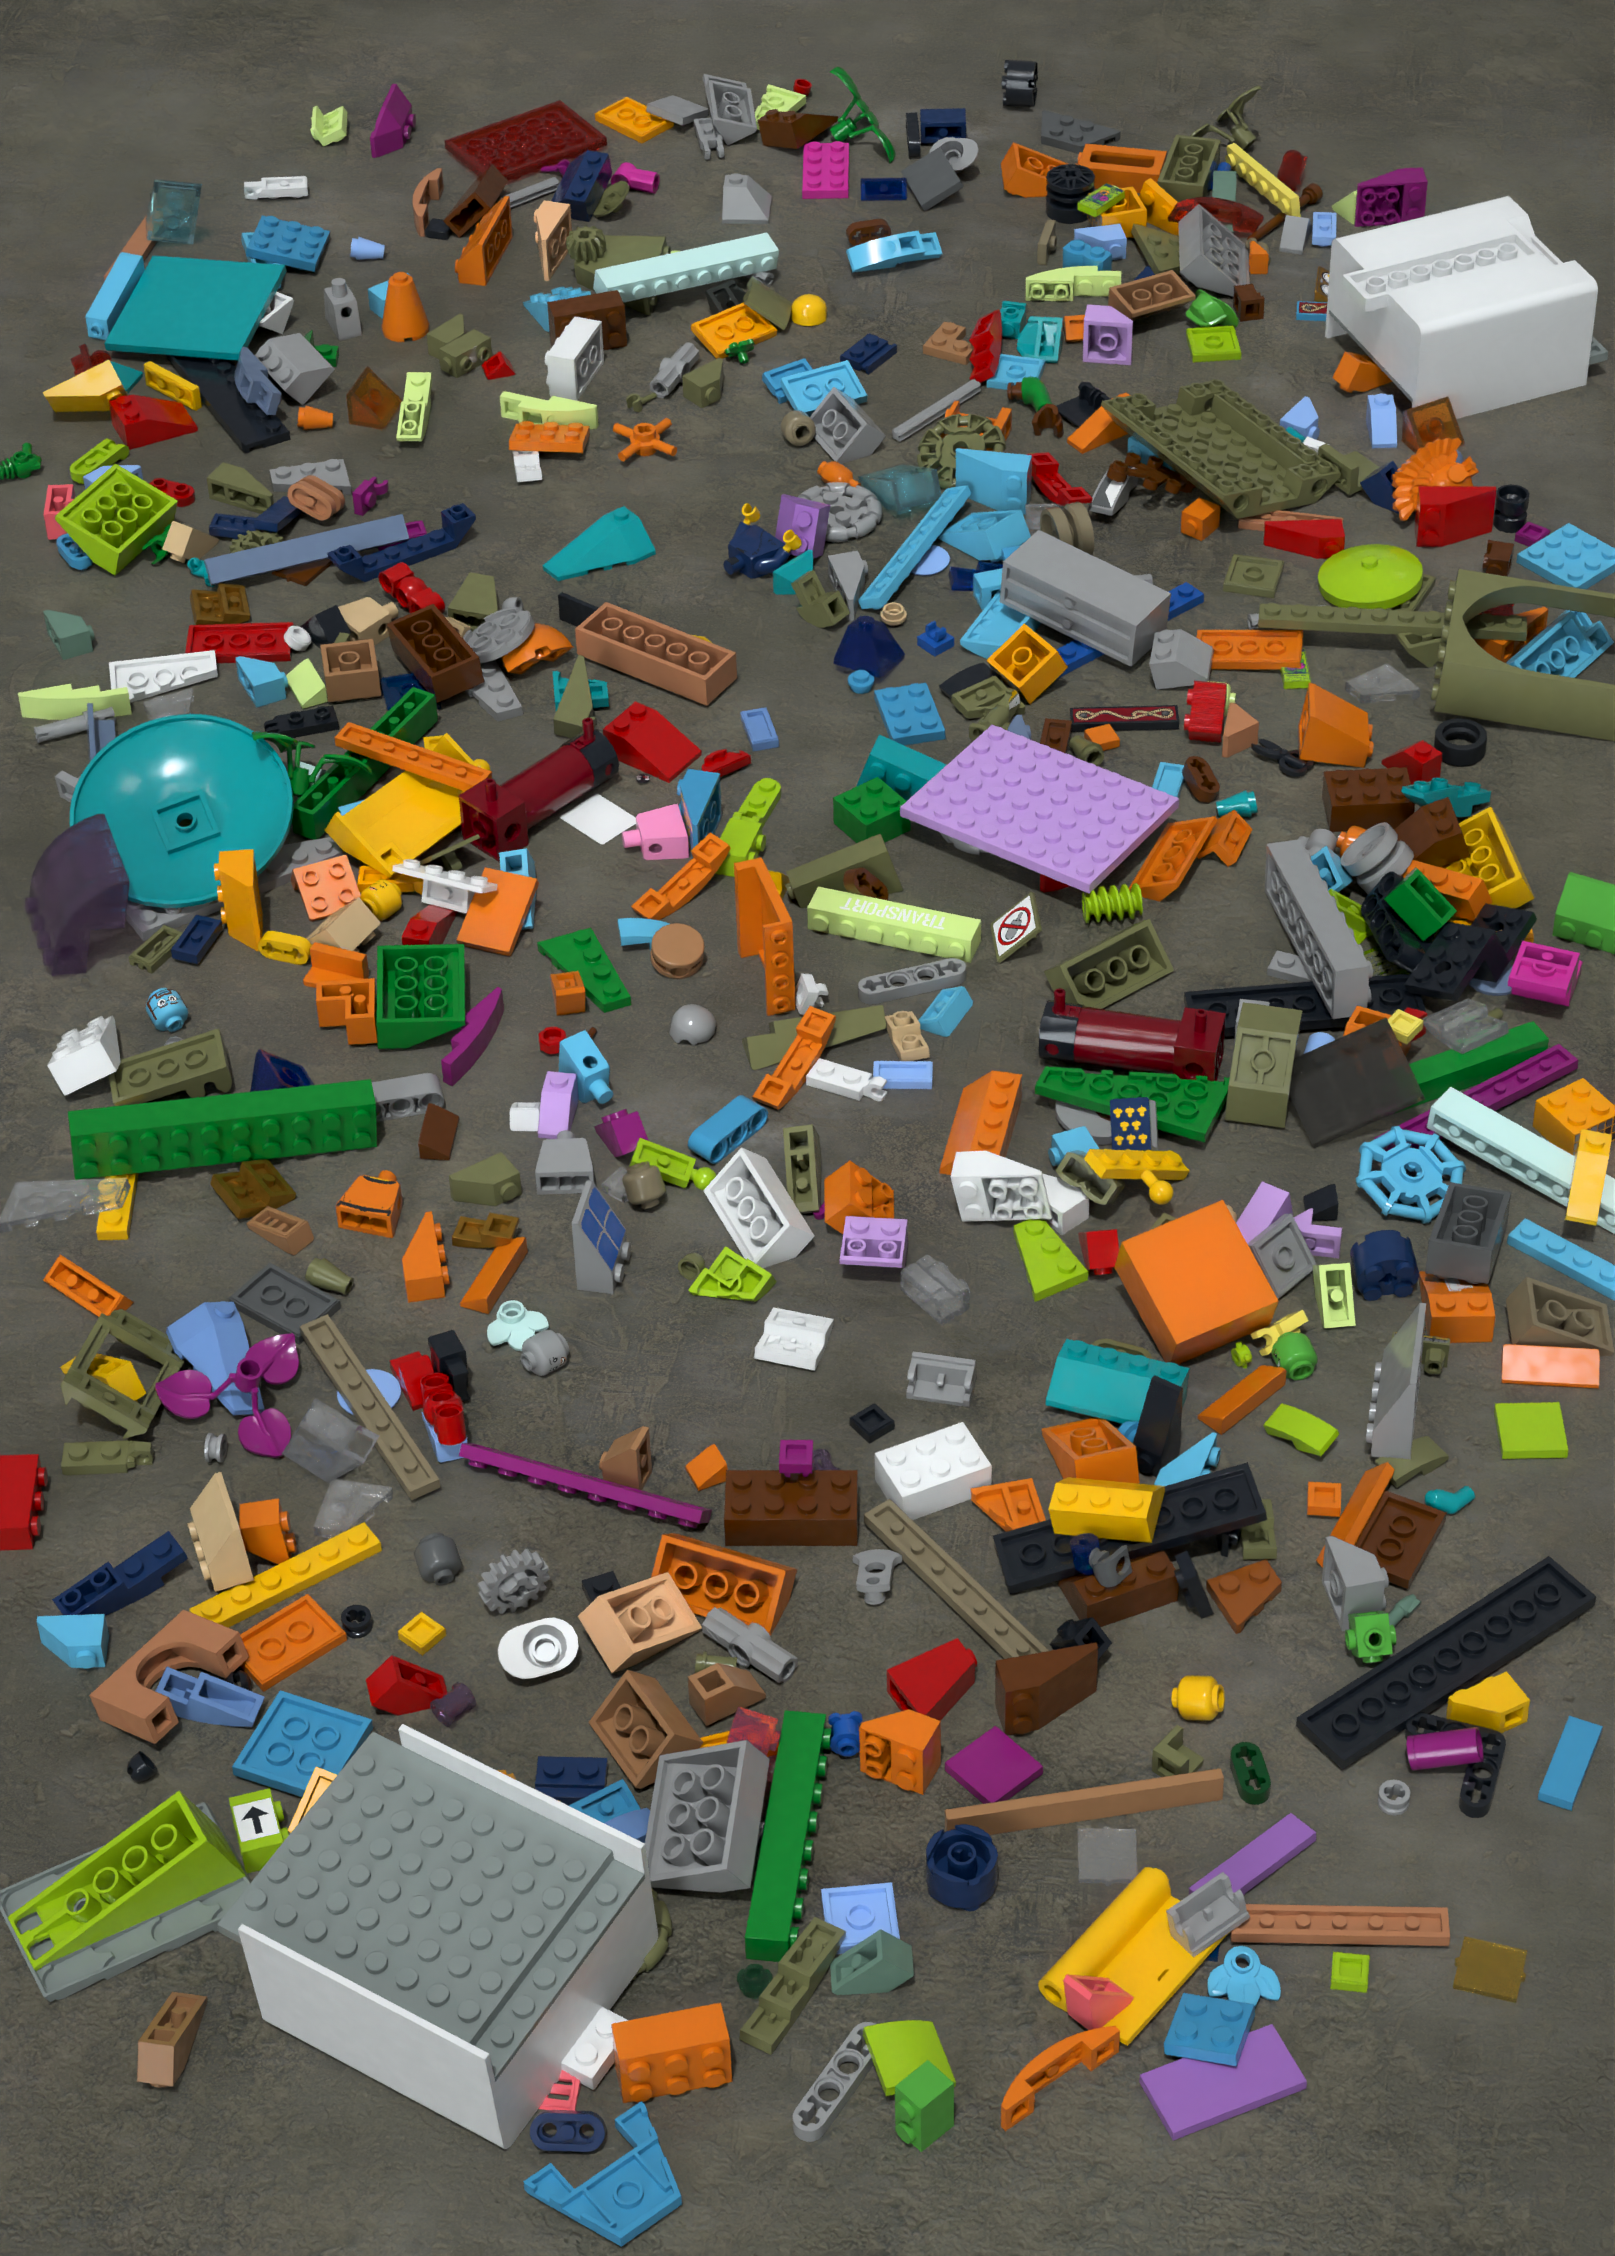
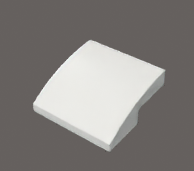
[754,1307,834,1371]

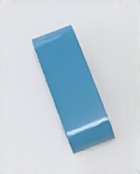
[688,1095,768,1164]

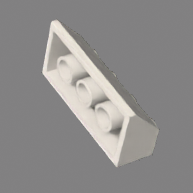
[704,1147,815,1268]

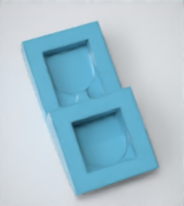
[618,918,669,951]

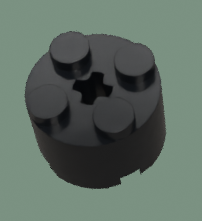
[1002,60,1038,107]

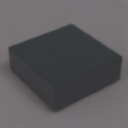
[425,218,453,240]
[849,1403,895,1444]

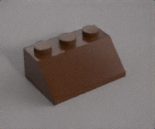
[1058,1551,1179,1627]

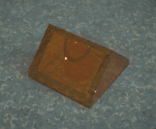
[346,366,403,430]
[1401,397,1465,454]

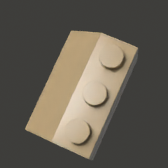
[187,1472,254,1592]

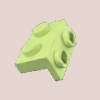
[310,106,348,147]

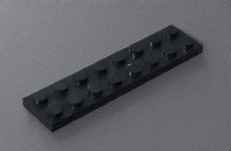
[1184,973,1426,1037]
[993,1462,1267,1594]

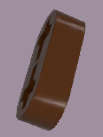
[846,219,891,246]
[1182,756,1220,803]
[843,867,888,901]

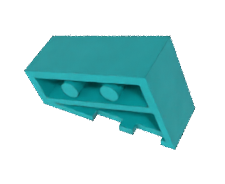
[856,734,947,801]

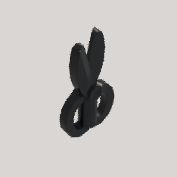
[1251,739,1314,777]

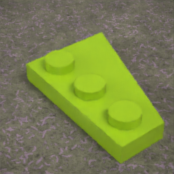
[1013,1219,1088,1302]

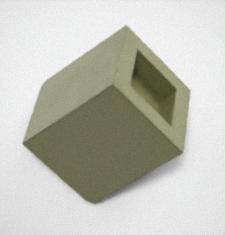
[1152,1725,1204,1777]

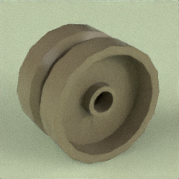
[1040,502,1094,555]

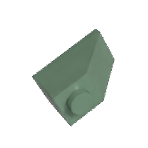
[43,610,95,660]
[830,1929,914,1995]

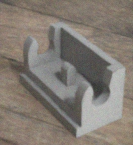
[906,1351,976,1407]
[1166,1872,1250,1957]

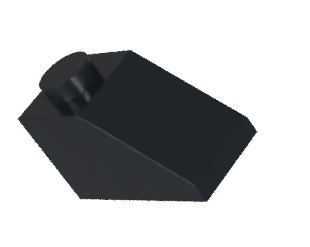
[300,605,351,649]

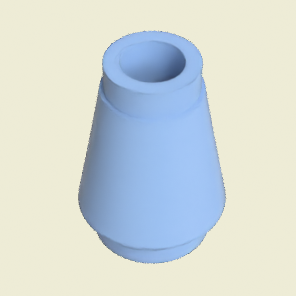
[350,236,385,260]

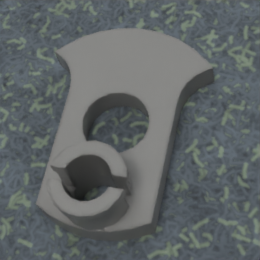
[852,1549,902,1605]

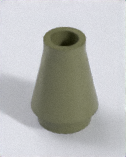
[1069,735,1104,766]
[305,1258,354,1295]

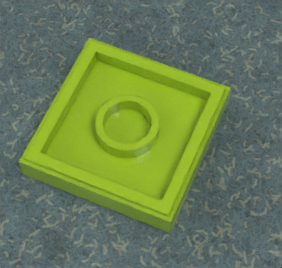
[1186,326,1241,363]
[1494,1402,1568,1459]

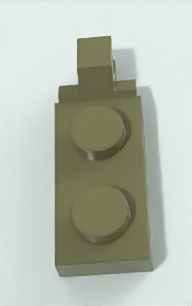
[61,1440,154,1475]

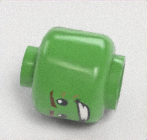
[1271,1332,1318,1380]

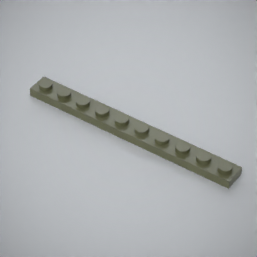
[1258,603,1527,641]

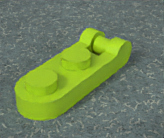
[70,438,129,484]
[732,778,781,828]

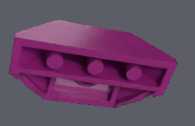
[370,84,416,158]

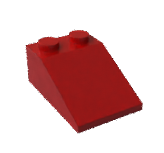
[109,395,198,450]
[1414,486,1496,547]
[603,701,702,783]

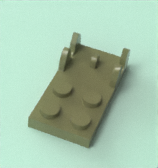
[109,1028,232,1106]

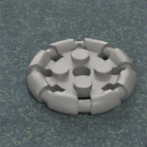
[798,482,883,542]

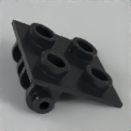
[1057,382,1112,428]

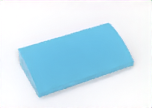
[960,589,1041,659]

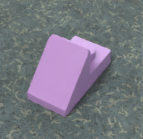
[1294,1208,1342,1259]

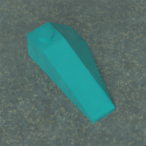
[543,506,656,581]

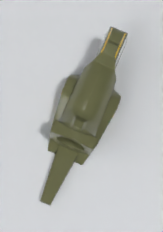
[969,688,1020,744]

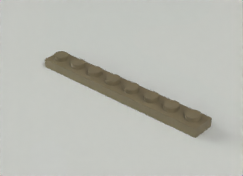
[299,1314,440,1500]
[864,1499,1049,1659]

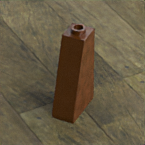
[443,164,508,238]

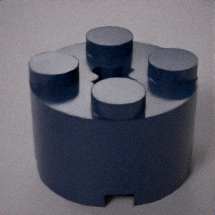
[1350,1230,1419,1301]
[926,1824,998,1911]

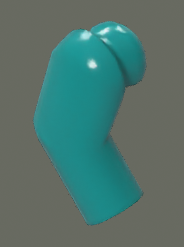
[187,557,215,587]
[1424,1486,1475,1514]

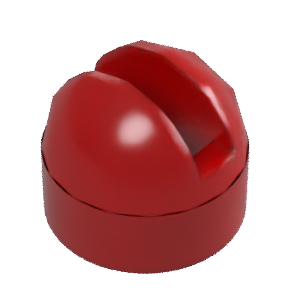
[793,79,812,97]

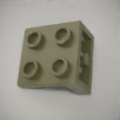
[1318,443,1380,495]

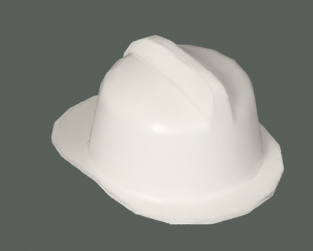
[498,1617,579,1679]

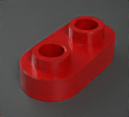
[149,478,195,507]

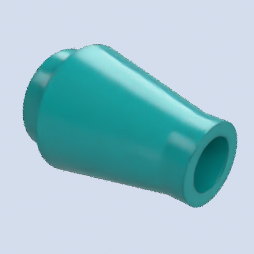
[1216,790,1258,818]

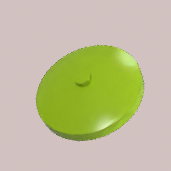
[1318,544,1423,609]

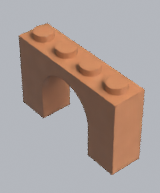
[89,1610,249,1744]

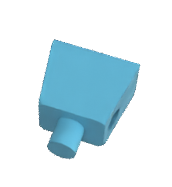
[559,1030,614,1104]

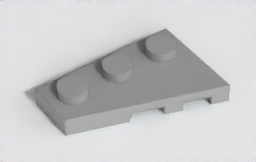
[269,459,352,495]

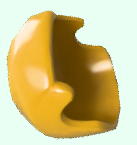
[791,294,827,326]

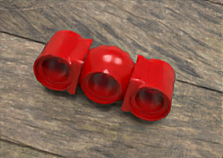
[378,562,445,614]
[420,1373,467,1446]

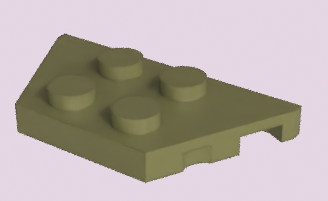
[1131,224,1180,275]

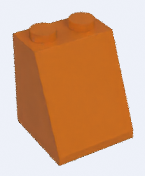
[1298,683,1374,768]

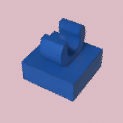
[917,621,954,657]

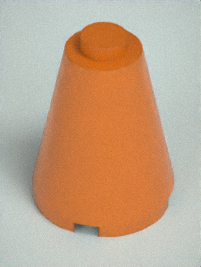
[381,272,429,342]

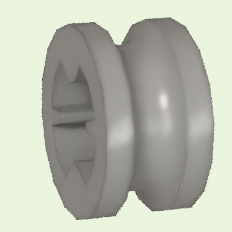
[204,1433,227,1463]
[1378,1779,1411,1816]

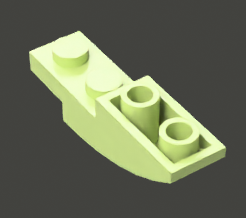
[1026,266,1121,301]
[396,372,432,441]
[500,391,599,429]

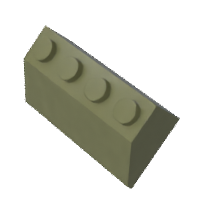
[1044,919,1174,1009]

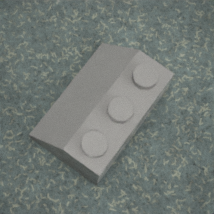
[255,333,335,405]
[810,387,886,464]

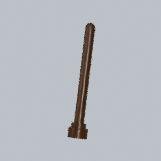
[1247,183,1323,241]

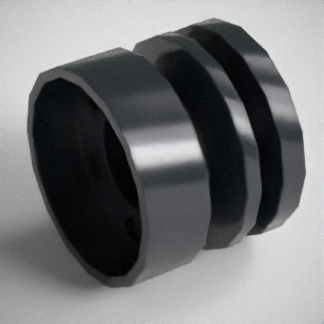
[1046,164,1095,224]

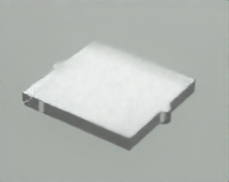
[1077,1826,1138,1886]

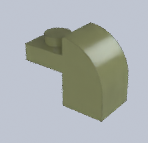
[791,570,850,628]

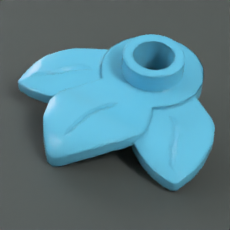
[1207,1946,1281,2006]

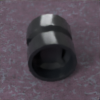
[1493,484,1530,533]

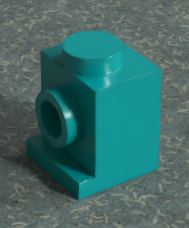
[1000,301,1026,339]

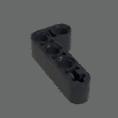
[1361,871,1425,974]

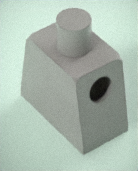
[324,278,362,341]
[535,1130,594,1195]

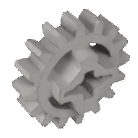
[478,1549,550,1614]

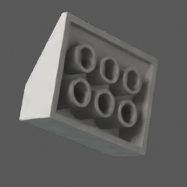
[1179,204,1250,296]
[1366,1303,1426,1459]
[645,1740,770,1893]

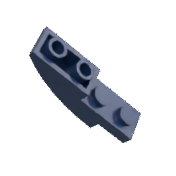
[52,1531,188,1615]

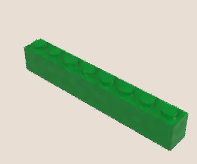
[292,687,438,840]
[745,1710,832,1962]

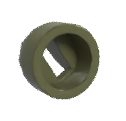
[678,1253,705,1280]

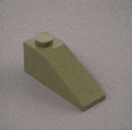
[207,462,274,514]
[553,655,597,738]
[783,1124,821,1214]

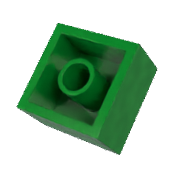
[833,777,911,843]

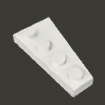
[109,650,218,703]

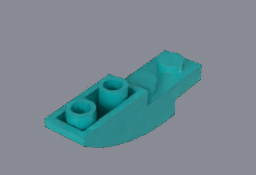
[1401,778,1491,817]

